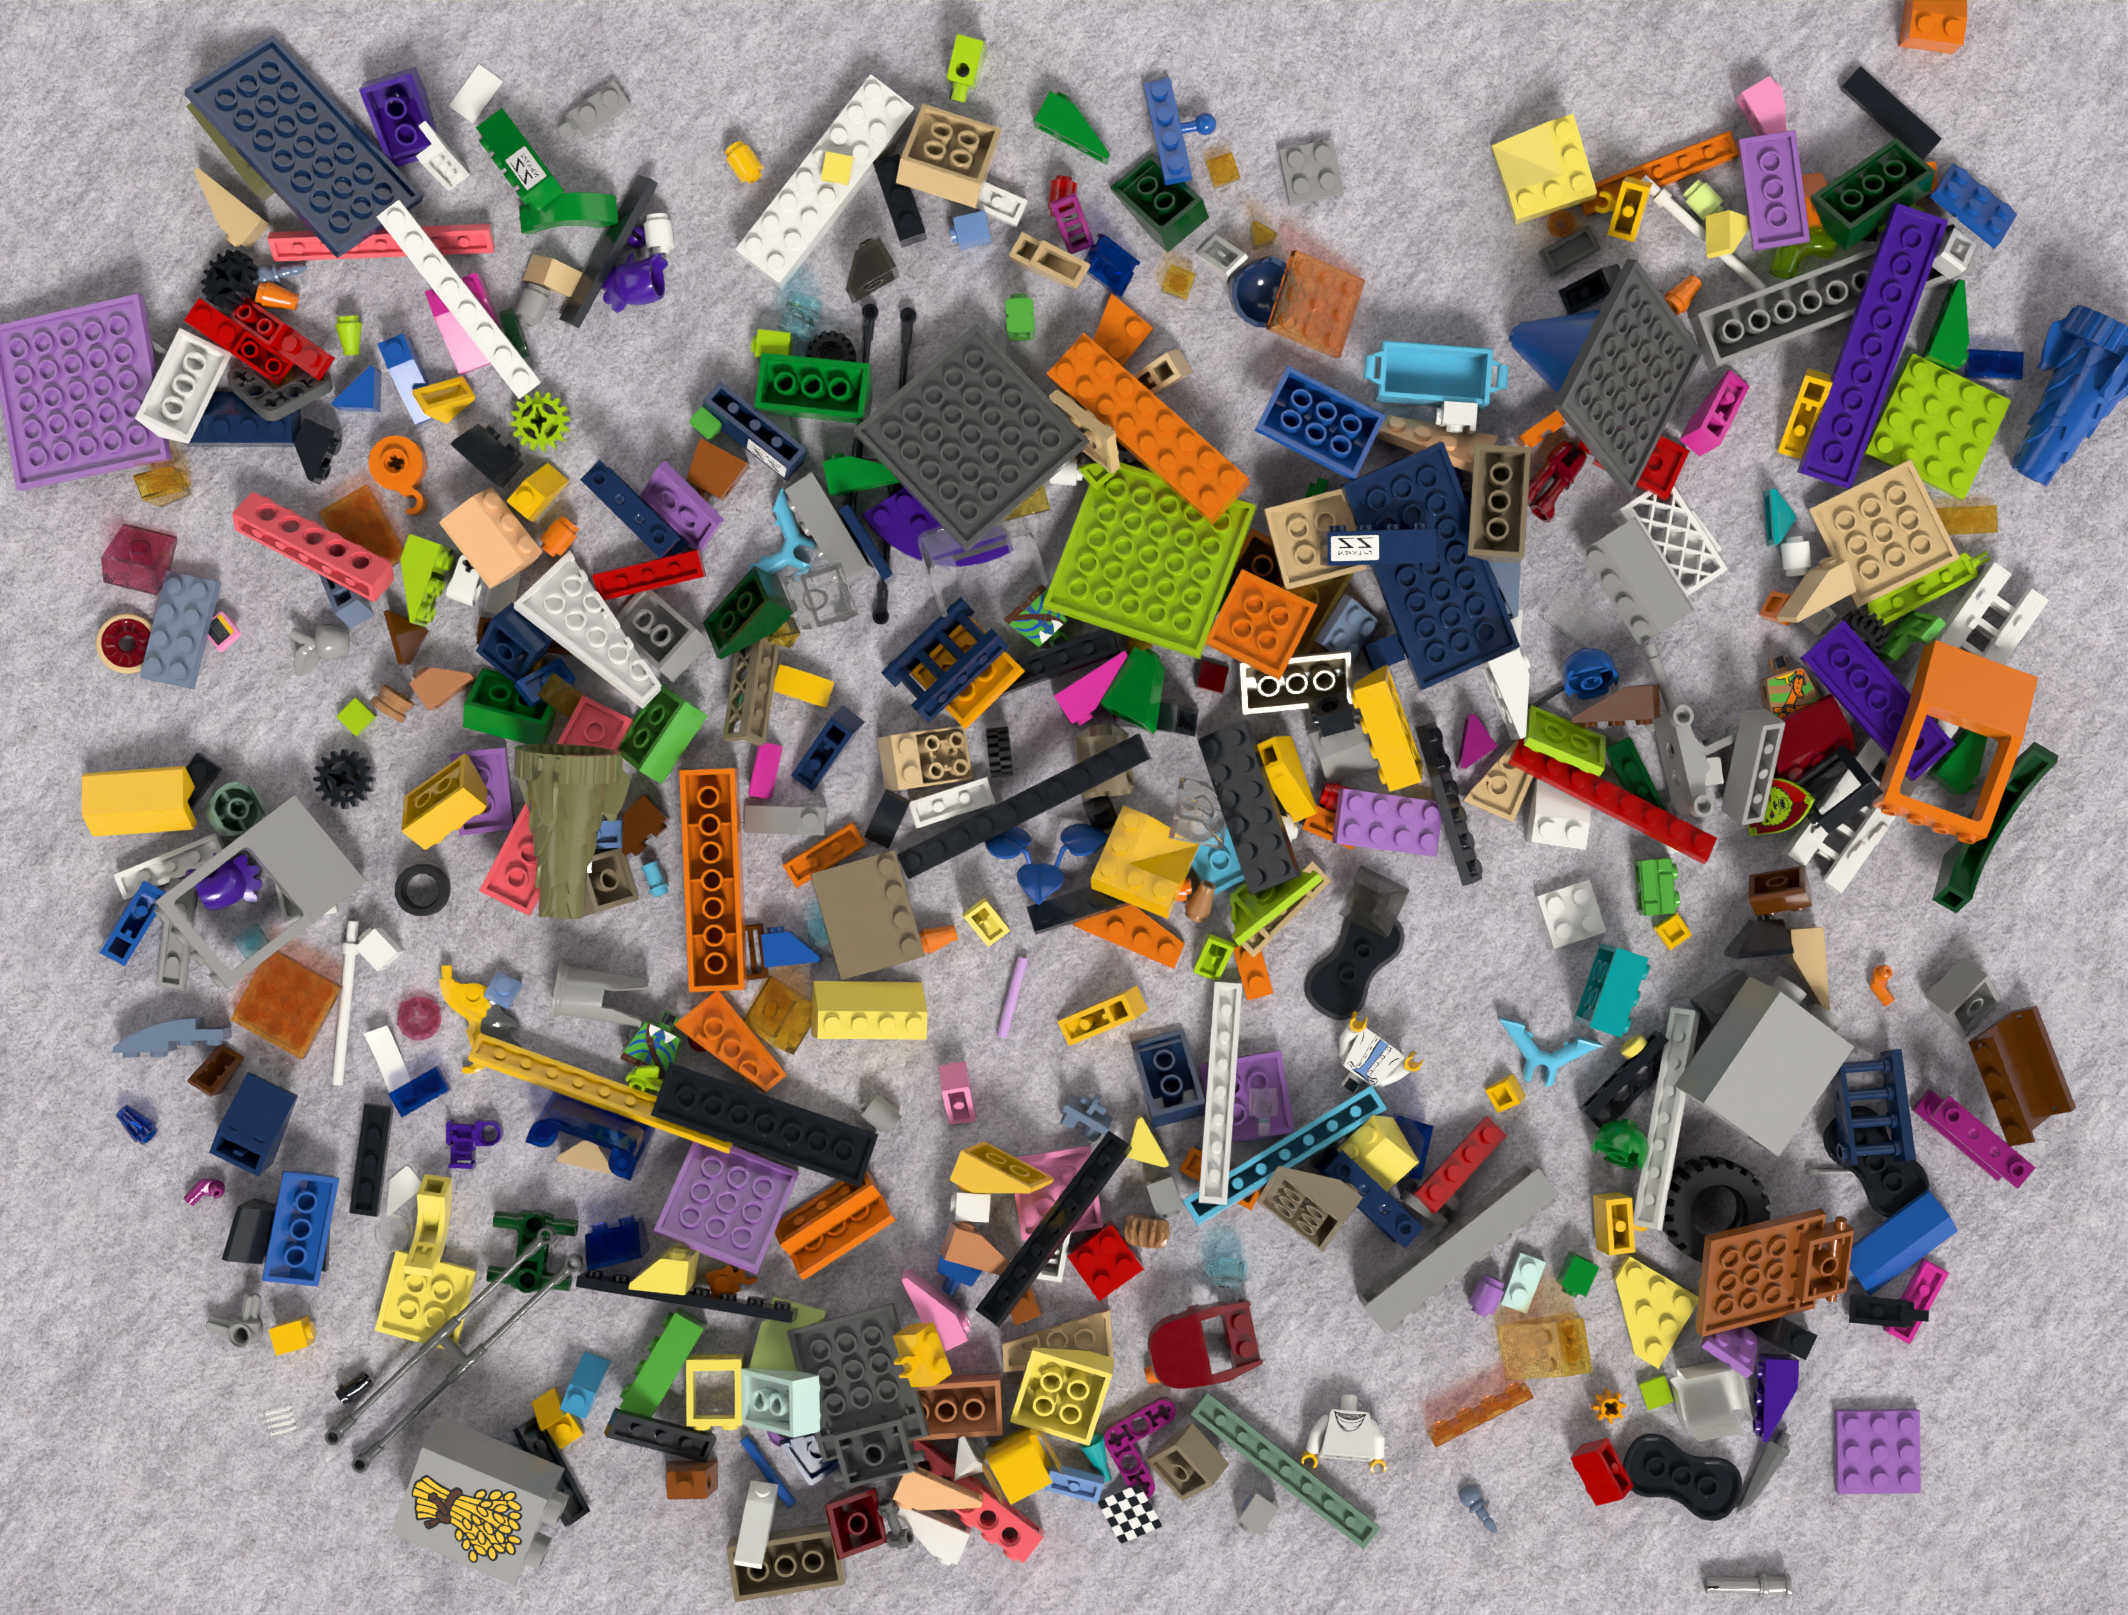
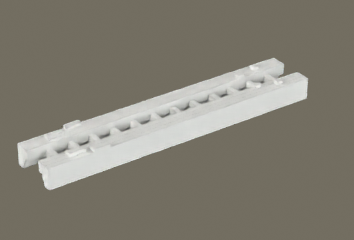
[1781,562,2049,893]

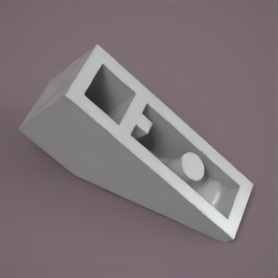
[744,805,828,835]

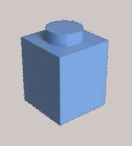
[949,210,992,250]

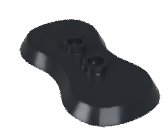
[1304,905,1405,1020]
[1823,1106,1929,1218]
[1623,1433,1742,1521]

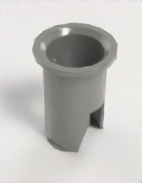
[549,957,649,1029]

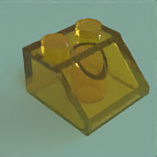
[743,975,812,1055]

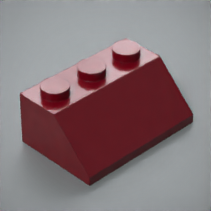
[1773,693,1857,782]

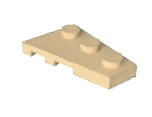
[1462,739,1533,822]

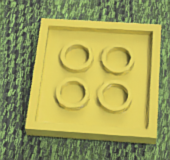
[375,1249,478,1349]

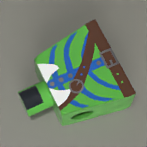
[1004,584,1070,648]
[620,1010,684,1079]

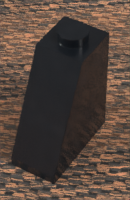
[1113,702,1199,737]

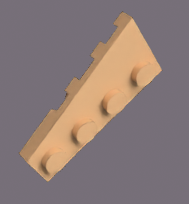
[1377,414,1498,473]

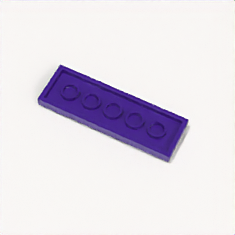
[1799,620,1955,781]

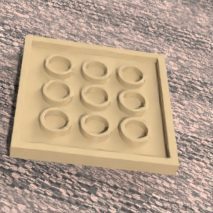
[1807,459,1960,608]

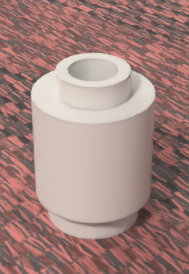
[644,213,674,256]
[1049,458,1083,486]
[1781,536,1811,576]

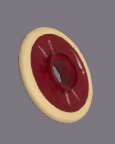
[96,613,153,674]

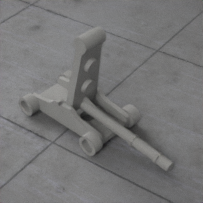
[1644,643,1739,819]

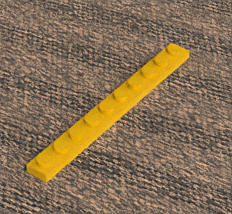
[468,1033,733,1154]

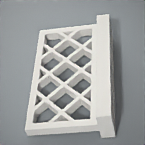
[1611,486,1728,597]

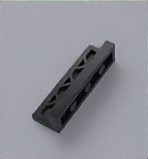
[1579,1031,1669,1128]

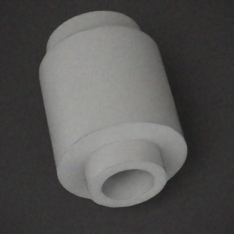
[515,284,550,327]
[860,1094,902,1134]

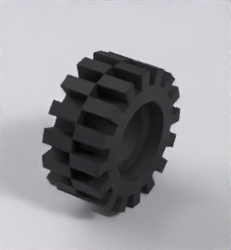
[805,330,857,362]
[1842,609,1889,656]
[986,726,1013,778]

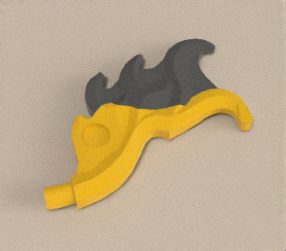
[439,965,522,1074]

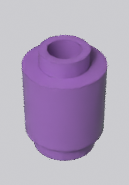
[1468,1274,1505,1317]

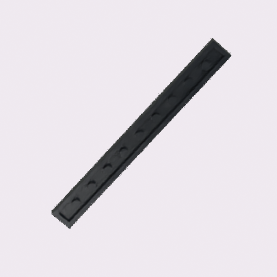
[897,733,1152,879]

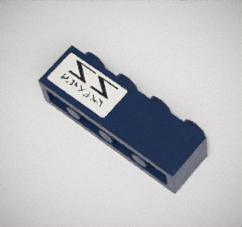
[702,381,807,481]
[1320,523,1437,566]

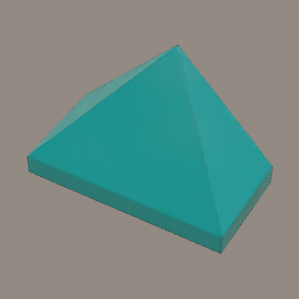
[1763,489,1797,547]

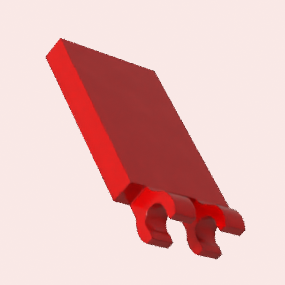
[1577,436,1690,501]

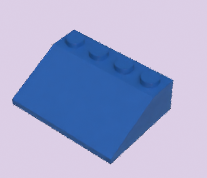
[1254,365,1386,480]

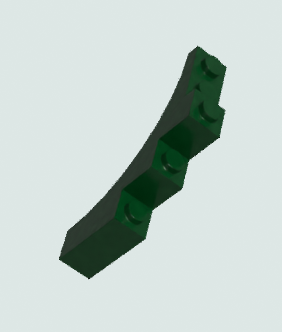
[1932,741,2059,913]

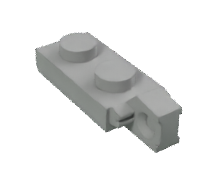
[556,81,631,142]

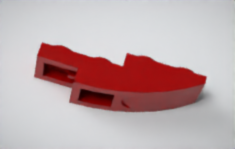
[229,297,335,381]
[184,298,294,386]

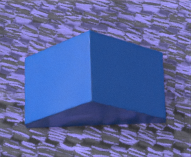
[331,365,382,412]

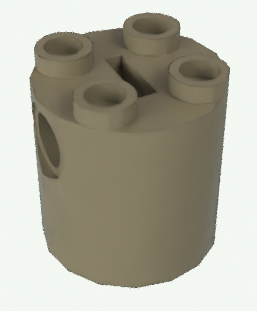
[1074,723,1134,798]

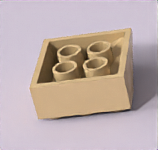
[896,103,1002,208]

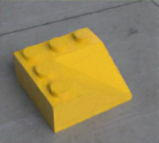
[1091,805,1200,919]

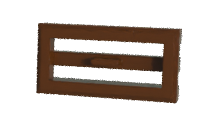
[745,923,769,980]

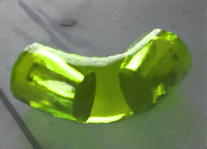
[1769,228,1836,279]

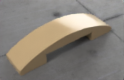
[1241,861,1331,958]

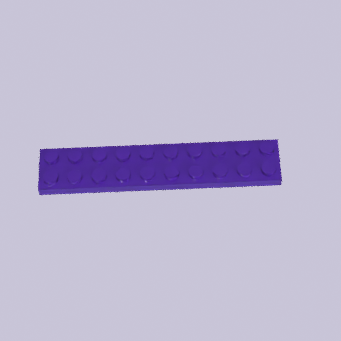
[1797,203,1949,489]

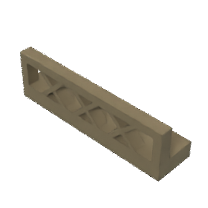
[722,636,780,746]

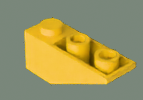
[1257,736,1318,823]

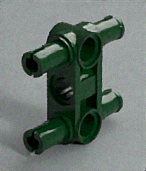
[486,1209,579,1293]

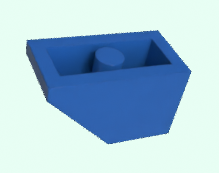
[761,926,822,968]

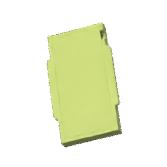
[749,1296,826,1371]

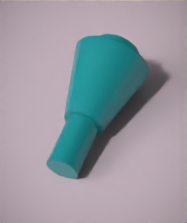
[1078,1431,1112,1482]

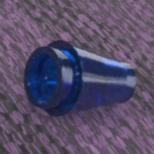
[116,1105,158,1145]

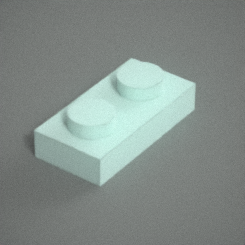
[1500,1251,1546,1314]

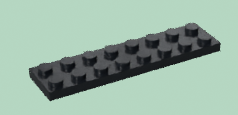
[650,1062,879,1187]

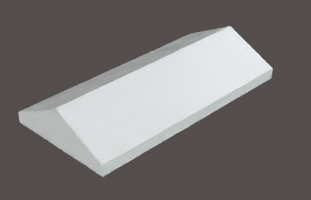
[135,328,232,444]

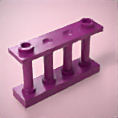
[1911,1089,2036,1189]

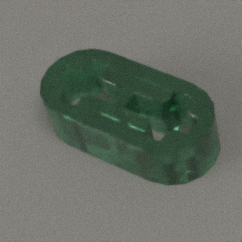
[499,307,530,358]

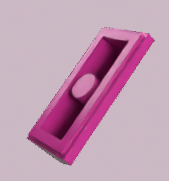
[748,743,783,799]

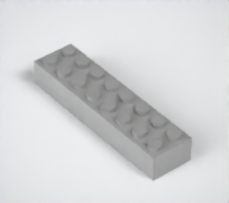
[1358,1161,1559,1333]

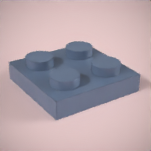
[1314,594,1379,664]

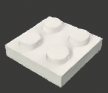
[1536,879,1606,949]

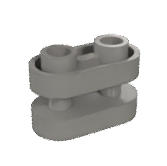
[1399,1170,1463,1230]

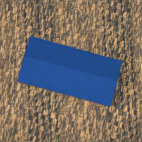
[261,1171,340,1287]
[1849,1189,1958,1296]

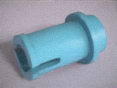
[641,861,669,898]

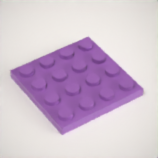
[653,1141,799,1275]

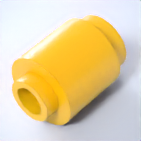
[724,140,764,184]

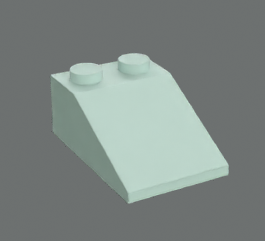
[741,1368,821,1438]

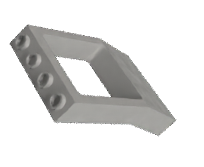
[153,795,366,989]

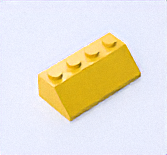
[1351,665,1423,792]

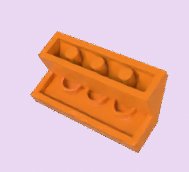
[775,1170,896,1280]

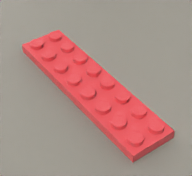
[479,695,633,916]

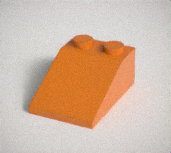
[1898,0,1967,54]

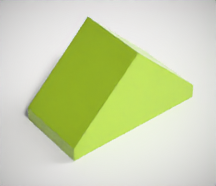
[1193,932,1235,982]

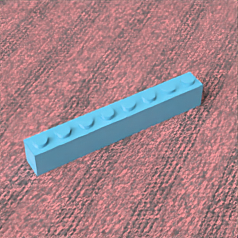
[1183,1085,1387,1227]

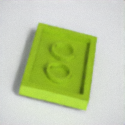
[1524,705,1606,777]

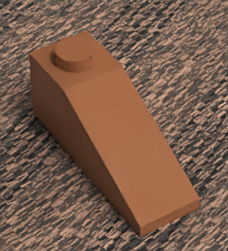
[940,1221,1011,1276]

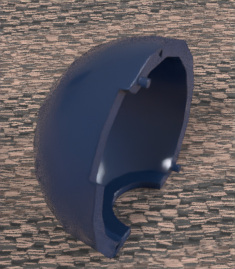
[1229,256,1297,328]

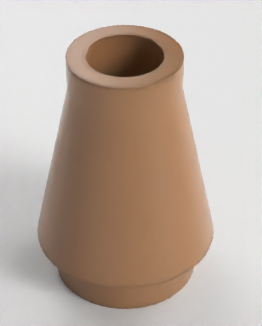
[1185,880,1216,923]

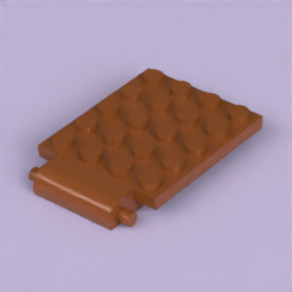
[1696,1208,1854,1337]

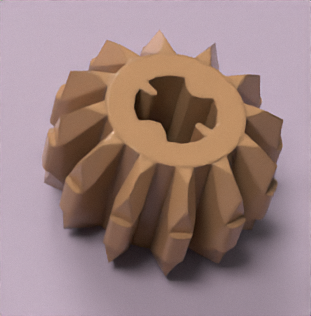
[1123,1214,1170,1249]

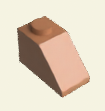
[409,667,477,711]

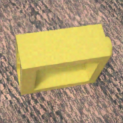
[686,1354,745,1430]

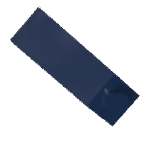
[791,705,865,792]

